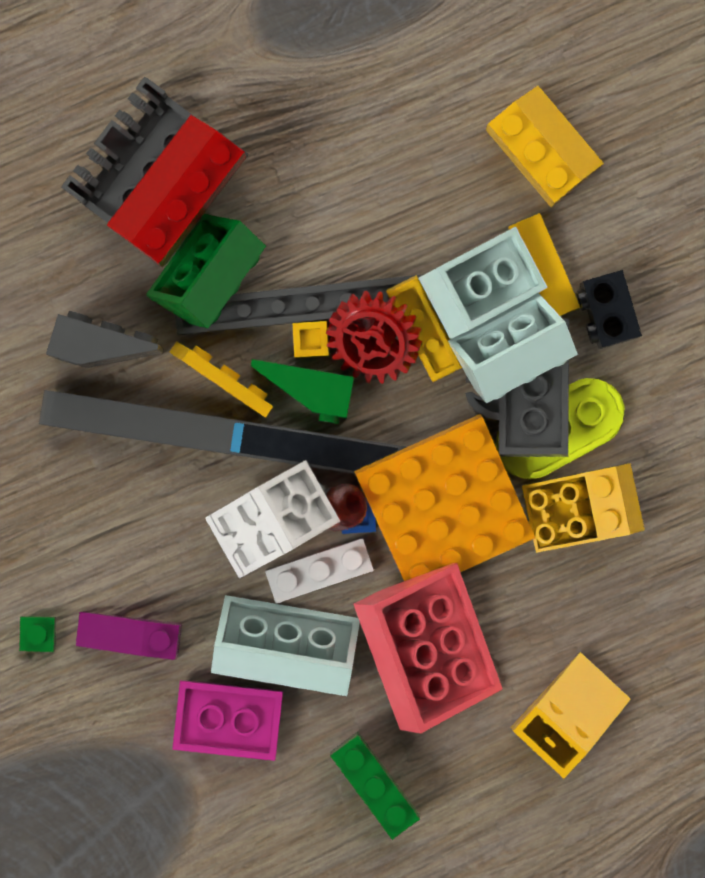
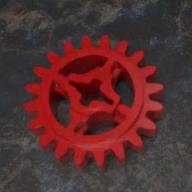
[326,291,422,384]

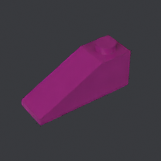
[76,611,182,660]

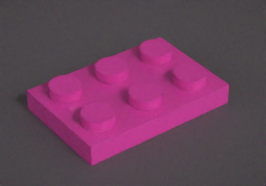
[172,680,283,761]

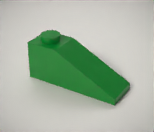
[251,359,354,424]

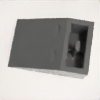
[46,311,164,368]

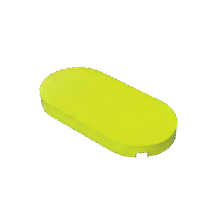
[495,378,625,479]

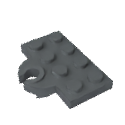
[465,319,569,457]

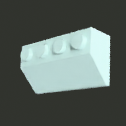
[211,595,360,696]

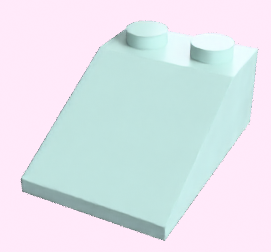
[418,227,548,339]

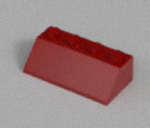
[107,115,247,268]

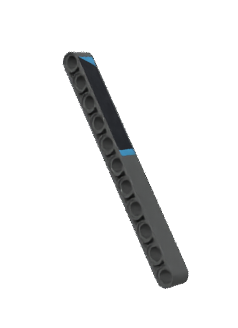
[39,390,406,474]

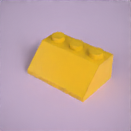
[486,86,604,208]

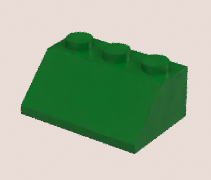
[146,214,266,329]

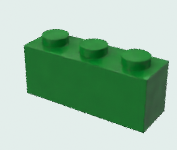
[330,731,420,840]

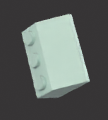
[448,293,578,403]

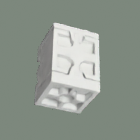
[205,460,340,578]

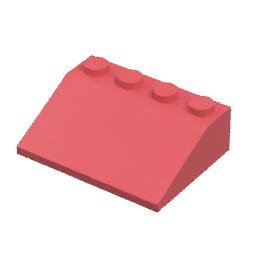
[353,563,503,734]

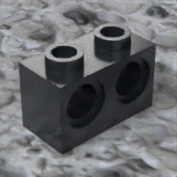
[576,270,642,349]

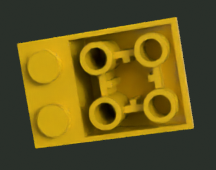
[522,463,645,553]
[510,652,631,778]

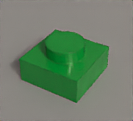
[19,616,56,652]

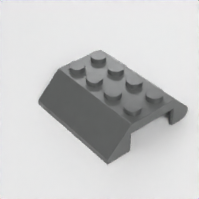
[61,77,249,265]

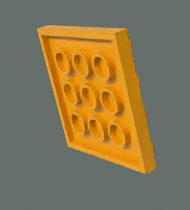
[354,414,535,581]

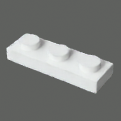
[265,538,374,604]

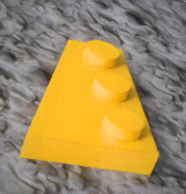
[169,341,273,418]

